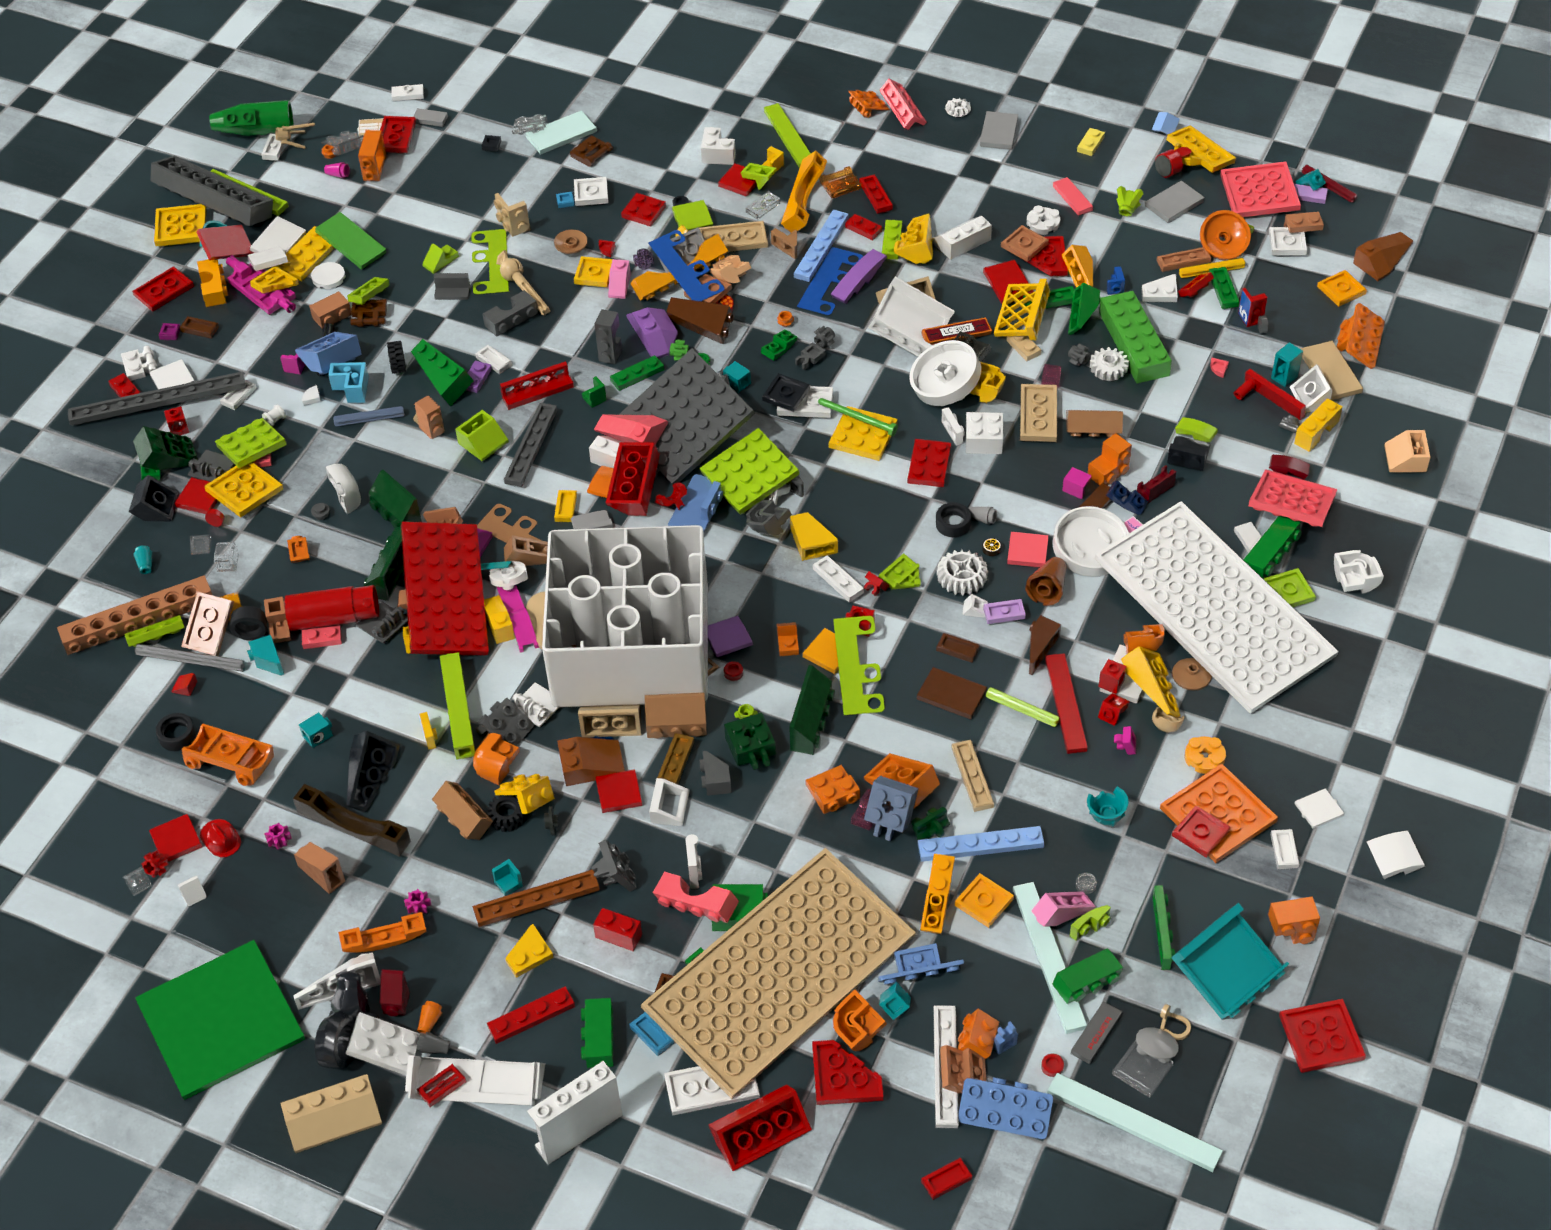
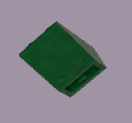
[133,426,198,470]

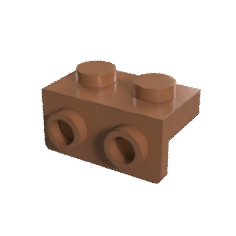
[1284,212,1324,233]
[423,507,463,524]

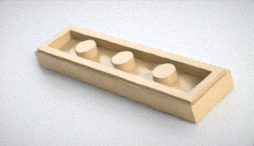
[951,740,994,812]

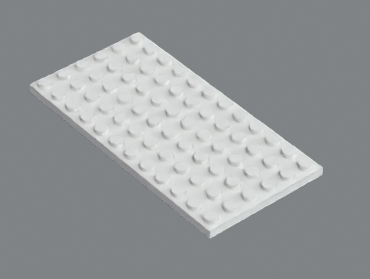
[1095,501,1339,714]

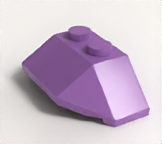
[627,307,678,359]

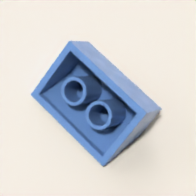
[295,332,362,374]

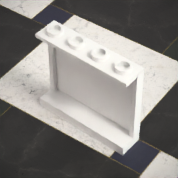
[868,276,955,357]
[527,1061,622,1165]

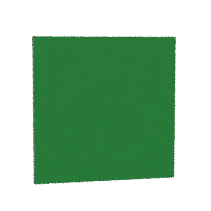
[135,940,305,1100]

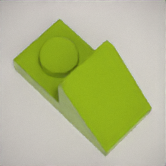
[741,163,777,190]
[422,244,459,274]

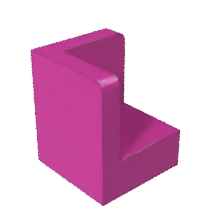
[280,354,305,375]
[1063,467,1091,499]

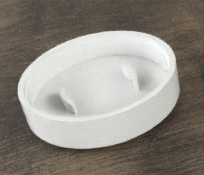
[1052,506,1129,577]

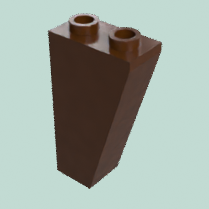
[666,297,734,344]

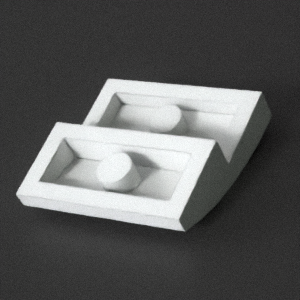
[1367,831,1425,879]

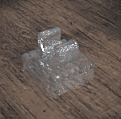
[123,867,152,896]

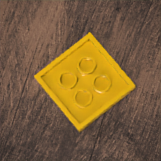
[154,204,207,246]
[829,406,898,461]
[205,462,283,518]

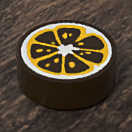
[982,538,1001,556]

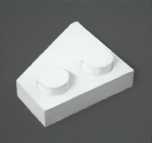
[1142,274,1178,302]

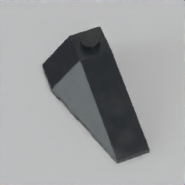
[347,731,400,813]

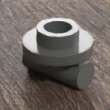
[1279,415,1300,433]

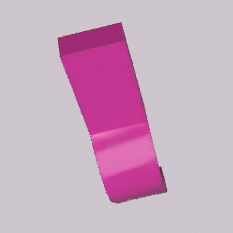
[496,585,539,653]

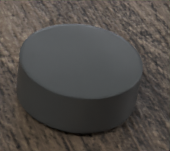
[1258,316,1269,333]

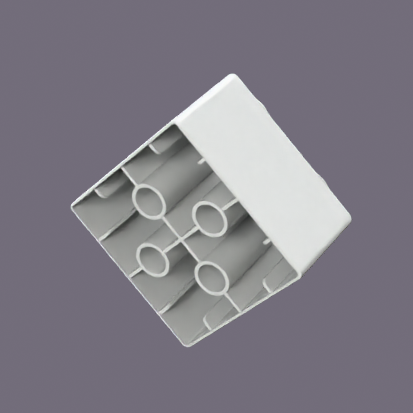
[542,525,708,707]

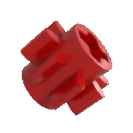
[141,850,169,878]

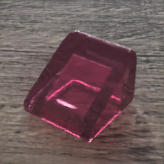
[1041,364,1062,388]

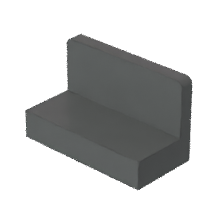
[434,273,470,300]

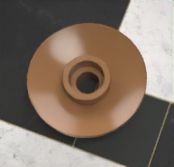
[554,230,587,254]
[1172,658,1212,690]

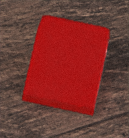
[172,673,197,696]

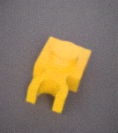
[419,712,438,750]

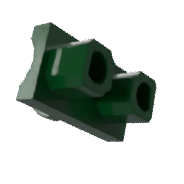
[911,807,950,840]

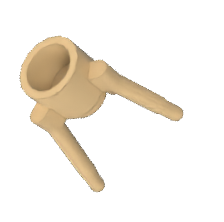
[275,123,315,149]

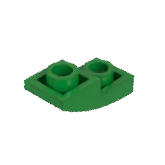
[761,329,798,361]

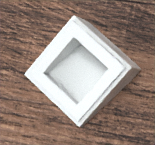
[963,594,988,618]
[178,876,207,906]

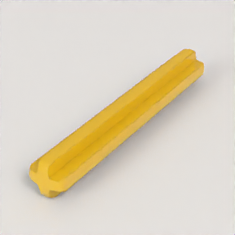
[1179,258,1245,278]

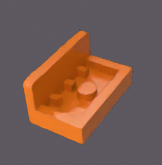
[958,1008,999,1059]

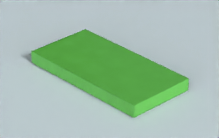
[315,212,386,270]

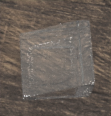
[190,535,211,555]

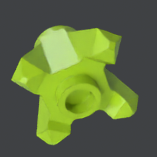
[1116,186,1143,217]

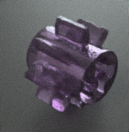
[633,248,654,270]

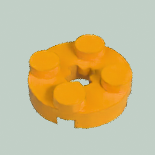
[1184,736,1226,774]

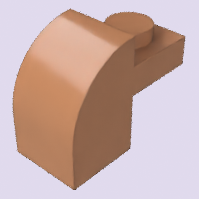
[264,596,291,643]

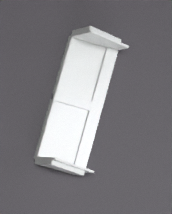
[405,1055,545,1106]

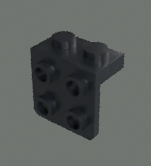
[1167,436,1210,471]

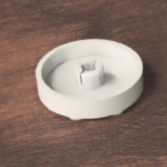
[910,340,981,406]

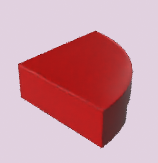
[599,240,616,257]

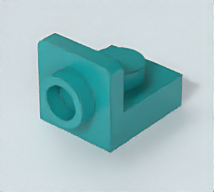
[1295,169,1326,191]

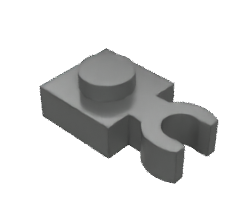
[795,342,826,370]

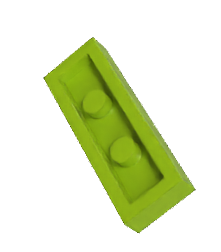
[882,220,902,260]
[347,277,390,305]
[124,615,185,647]

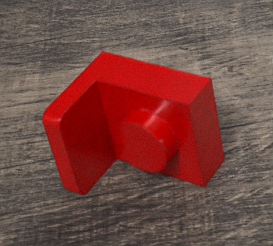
[1098,693,1130,725]

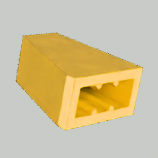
[790,512,838,561]

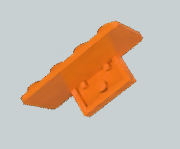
[1337,303,1385,369]

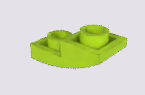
[1175,417,1218,442]
[1070,905,1111,941]

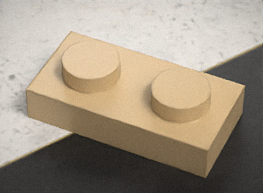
[1007,336,1041,362]

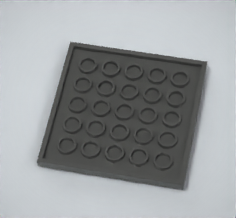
[619,348,756,484]

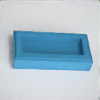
[629,1012,674,1056]

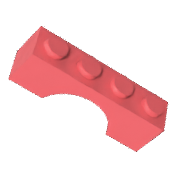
[653,872,739,923]

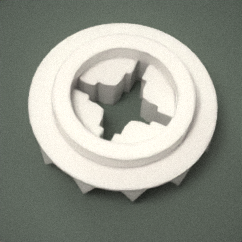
[945,98,971,117]

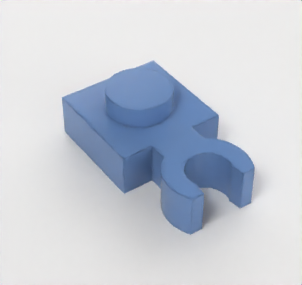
[994,1021,1018,1054]

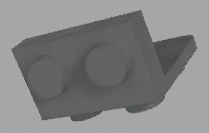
[475,698,534,746]

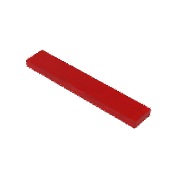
[1045,653,1087,754]

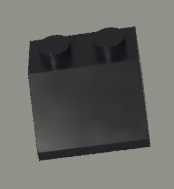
[129,475,179,522]

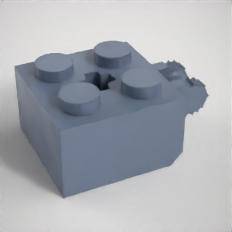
[864,776,919,841]

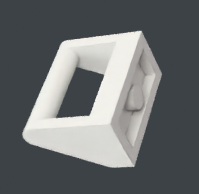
[649,778,689,826]

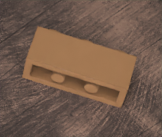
[432,781,493,840]

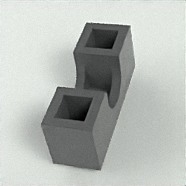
[483,290,538,337]
[594,309,622,364]

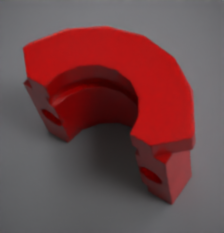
[655,482,687,510]

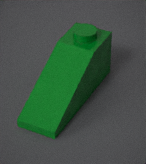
[1068,283,1100,335]

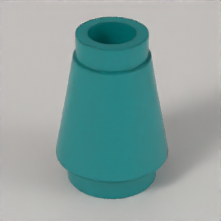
[134,546,153,574]

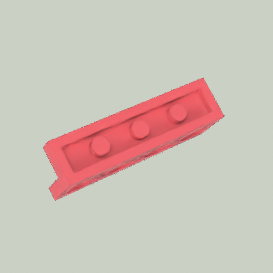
[879,78,927,130]

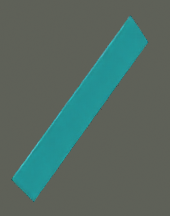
[481,561,512,570]

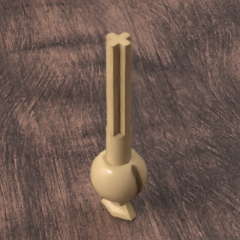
[496,250,550,316]

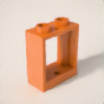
[358,130,386,181]

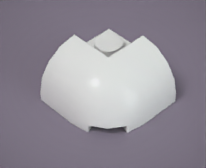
[326,464,361,514]
[1334,550,1384,594]

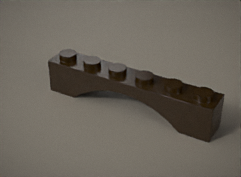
[293,784,411,857]

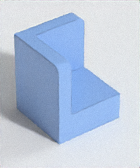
[1152,112,1180,135]

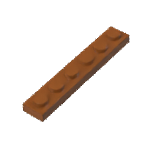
[472,870,600,927]

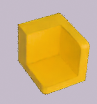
[762,146,784,174]

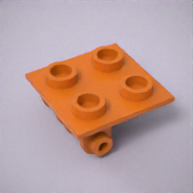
[848,90,890,118]

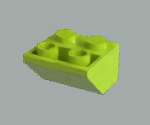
[455,410,509,461]

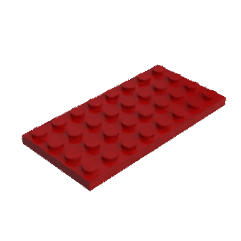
[401,522,489,655]

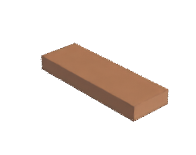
[1157,247,1211,272]

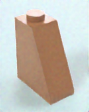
[294,842,345,894]

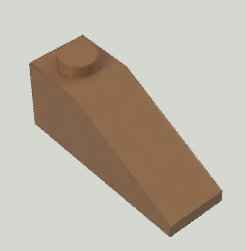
[504,535,548,566]

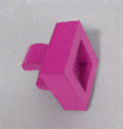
[1114,726,1136,755]

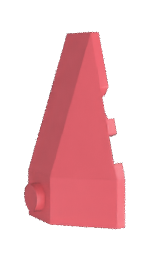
[594,415,669,445]

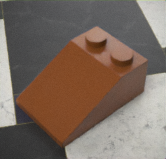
[557,737,625,786]

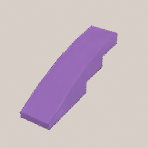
[831,249,887,304]

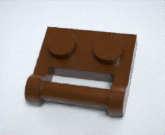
[570,135,613,167]

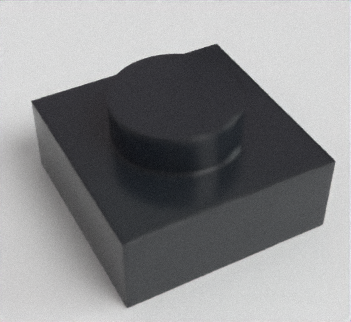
[481,135,502,152]

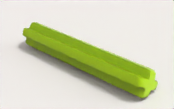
[986,687,1060,727]

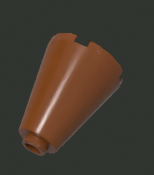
[1025,557,1067,606]

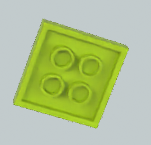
[215,418,287,468]

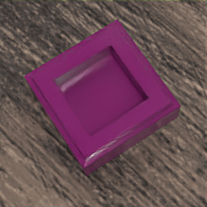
[159,323,180,340]

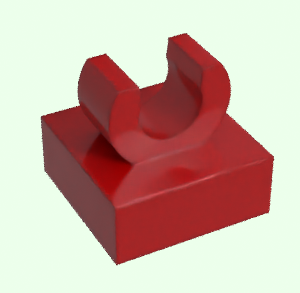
[864,571,889,596]

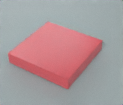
[1007,532,1048,567]

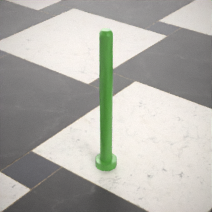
[818,398,898,436]

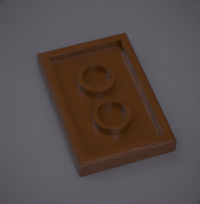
[917,667,987,719]

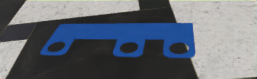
[648,230,724,301]
[797,247,863,315]

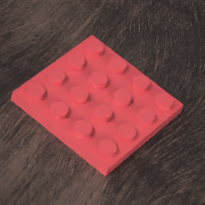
[1220,161,1301,217]
[1248,469,1337,527]

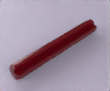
[1302,165,1357,203]

